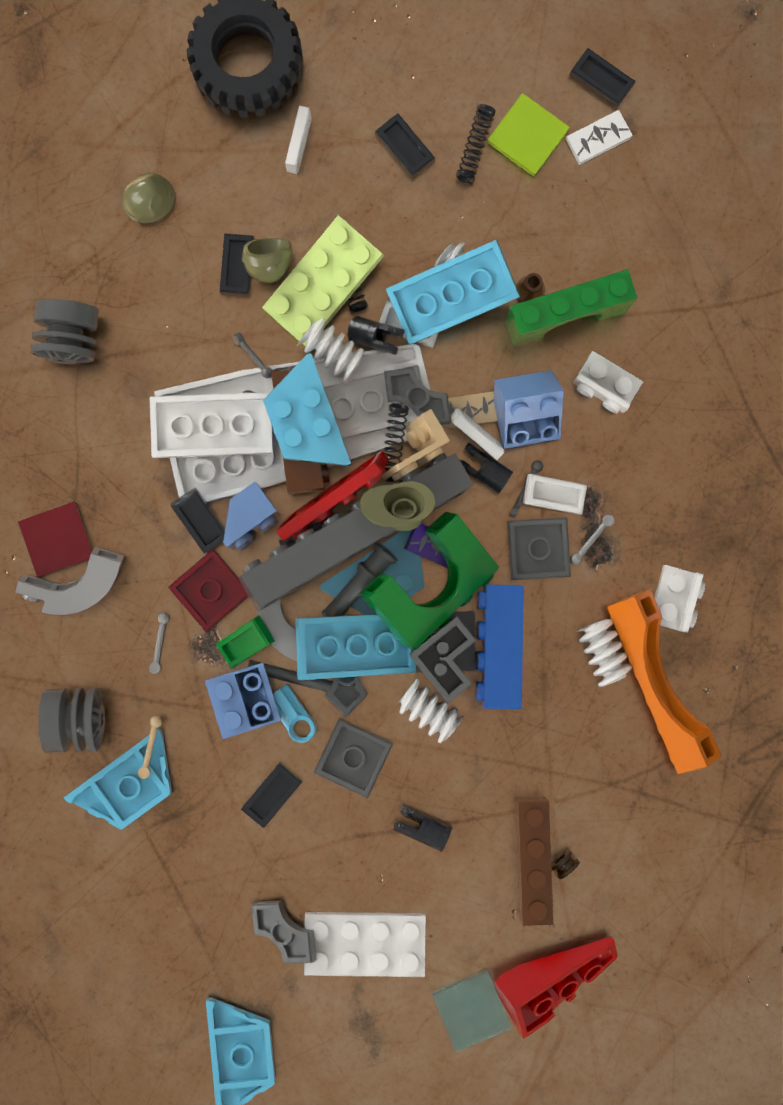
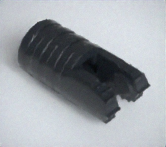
[347,316,405,355]
[459,442,513,494]
[392,806,453,852]

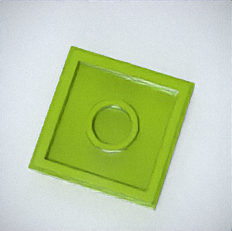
[487,93,570,177]

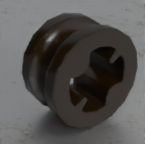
[551,850,580,880]

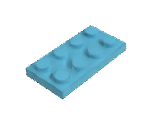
[386,240,521,345]
[295,614,416,680]

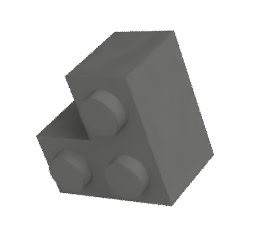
[409,616,476,703]

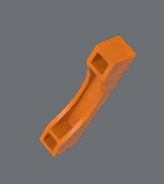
[607,589,722,774]

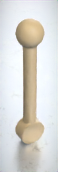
[138,716,162,779]

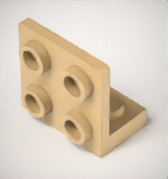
[381,409,450,481]

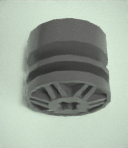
[30,299,99,364]
[38,688,105,753]

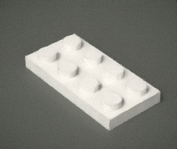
[150,392,274,458]
[304,912,426,977]

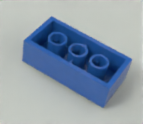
[475,585,524,709]

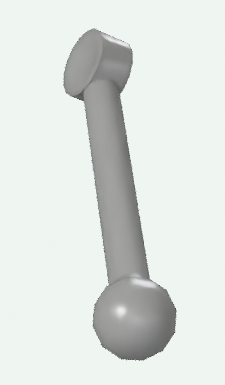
[570,515,614,565]
[149,612,169,674]

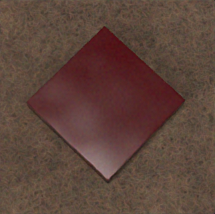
[18,502,93,578]
[168,548,249,633]

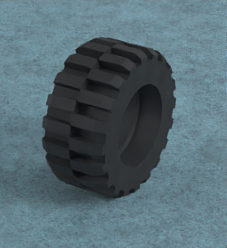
[186,0,303,118]

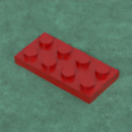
[276,450,389,541]

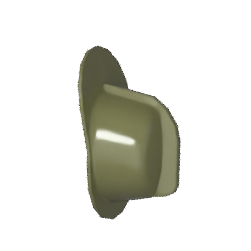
[360,481,435,531]

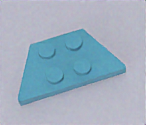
[263,353,352,467]
[319,530,425,614]
[64,728,172,830]
[206,998,276,1105]

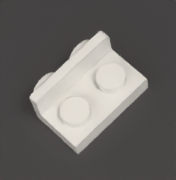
[573,351,644,414]
[654,565,706,632]

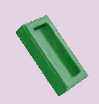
[216,615,275,669]

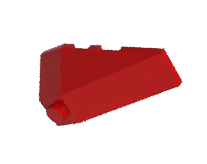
[494,937,618,1039]

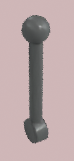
[233,332,273,379]
[509,460,544,517]

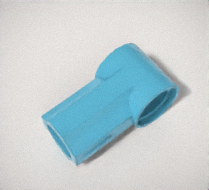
[273,684,317,743]

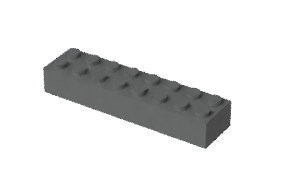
[239,453,474,612]

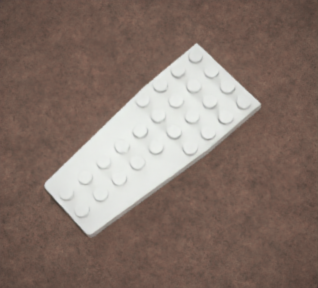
[154,344,430,502]

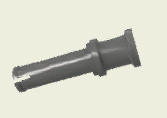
[321,542,398,617]

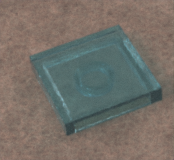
[432,970,512,1052]

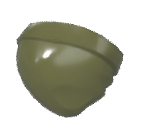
[122,172,175,223]
[242,238,293,283]

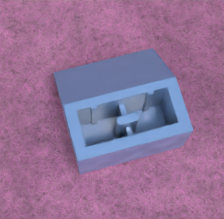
[494,370,564,449]
[223,481,281,551]
[205,663,281,739]

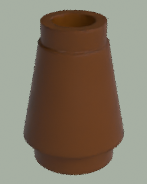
[517,273,545,302]

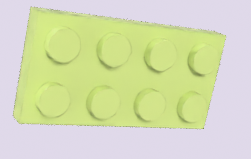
[262,215,385,346]

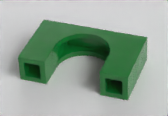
[505,269,638,348]
[359,511,500,650]

